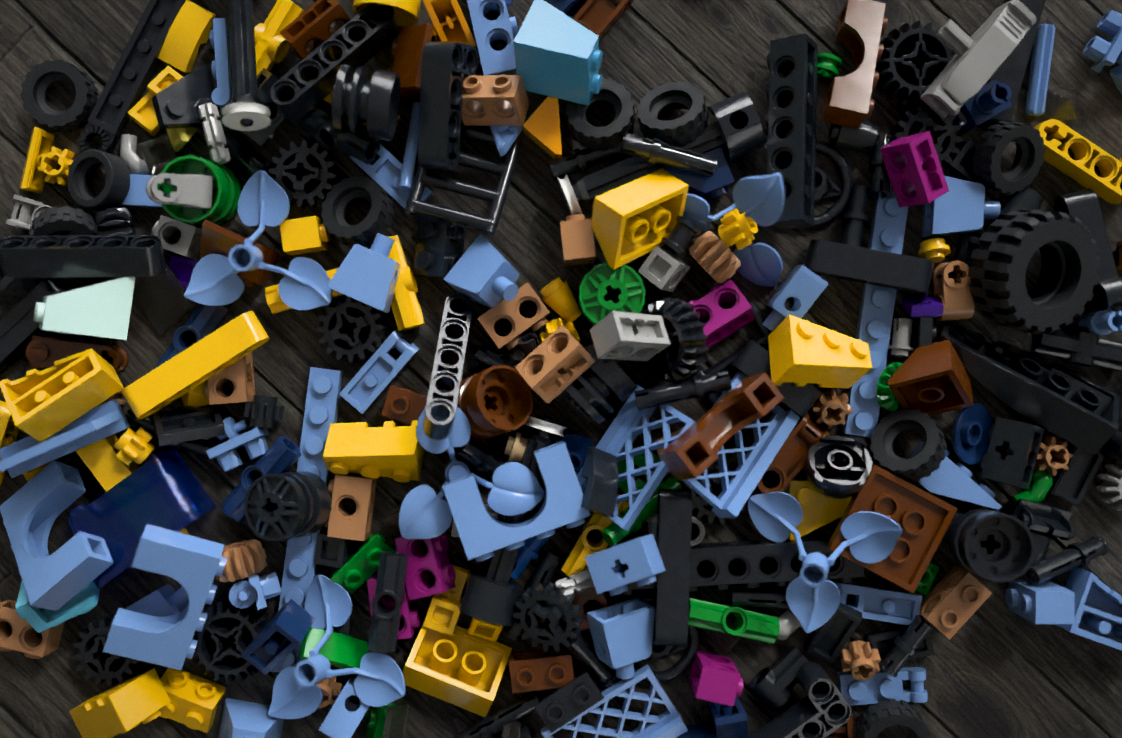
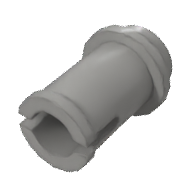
[888,318,914,358]

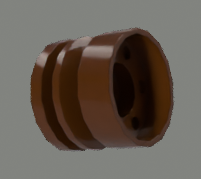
[457,365,533,440]

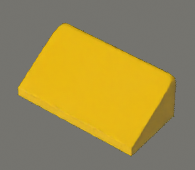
[20,127,55,194]

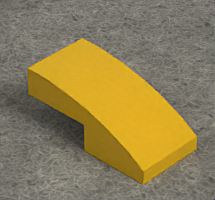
[158,0,216,73]
[127,65,184,137]
[423,565,469,636]

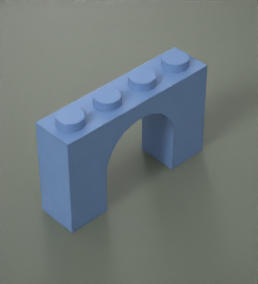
[442,441,591,562]
[0,460,113,611]
[103,524,227,670]

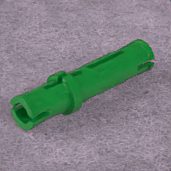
[601,476,682,547]

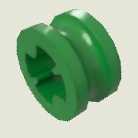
[817,53,843,79]

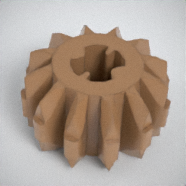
[689,231,741,283]
[216,539,267,583]

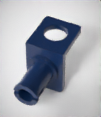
[953,79,1012,134]

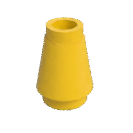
[539,277,582,322]

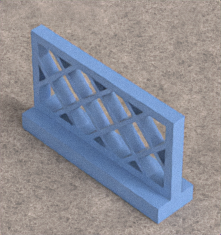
[682,371,800,518]
[577,385,695,531]
[0,398,131,478]
[541,664,688,738]

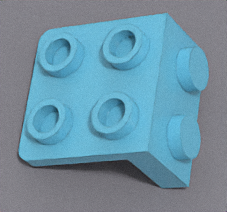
[15,573,102,633]

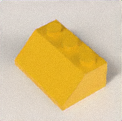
[591,169,689,270]
[402,623,512,717]

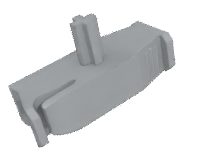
[920,0,1037,119]

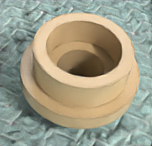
[504,432,528,462]

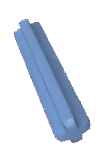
[1025,24,1056,117]

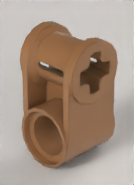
[932,261,974,321]

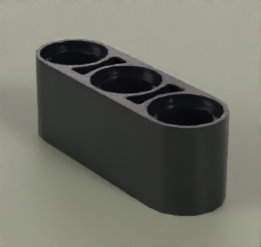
[730,340,822,419]

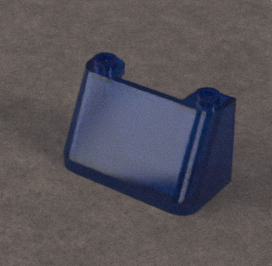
[67,448,217,589]

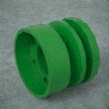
[157,155,242,225]
[579,262,646,326]

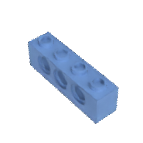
[467,0,518,75]

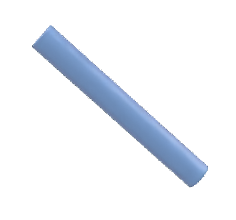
[399,102,420,191]

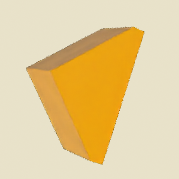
[422,0,477,47]
[523,96,562,160]

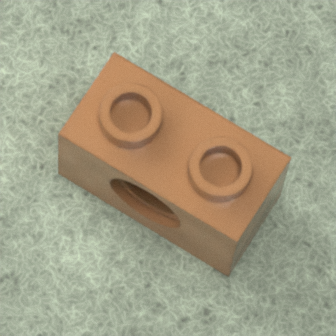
[324,473,378,541]

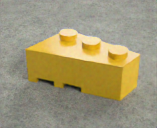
[768,314,872,388]
[0,348,124,443]
[323,420,425,482]
[69,668,171,738]

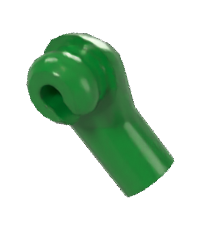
[1012,470,1053,506]

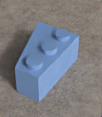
[1055,567,1122,651]

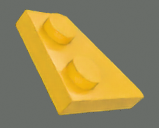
[787,480,852,540]

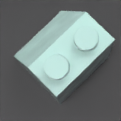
[33,277,135,340]

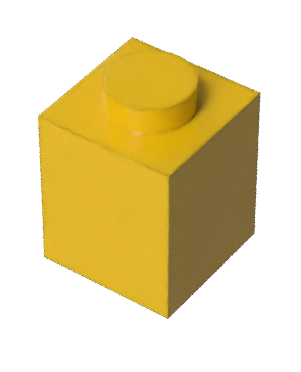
[279,216,330,256]

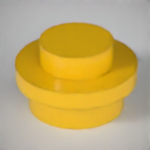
[918,238,951,263]

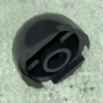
[806,435,872,499]

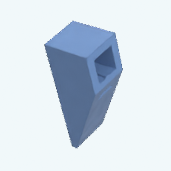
[906,441,1002,510]

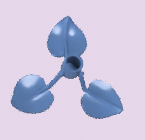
[184,170,332,310]
[683,173,784,287]
[399,406,545,539]
[748,491,902,633]
[268,575,406,719]

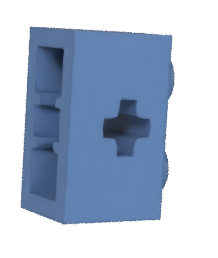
[585,533,666,596]
[1005,579,1075,624]

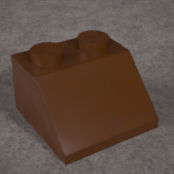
[388,23,440,102]
[200,219,280,288]
[888,339,973,416]

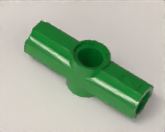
[688,597,780,644]

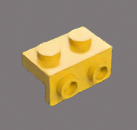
[159,668,226,733]

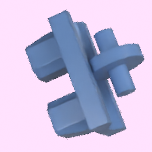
[1082,10,1122,73]
[206,417,270,472]
[229,572,282,610]

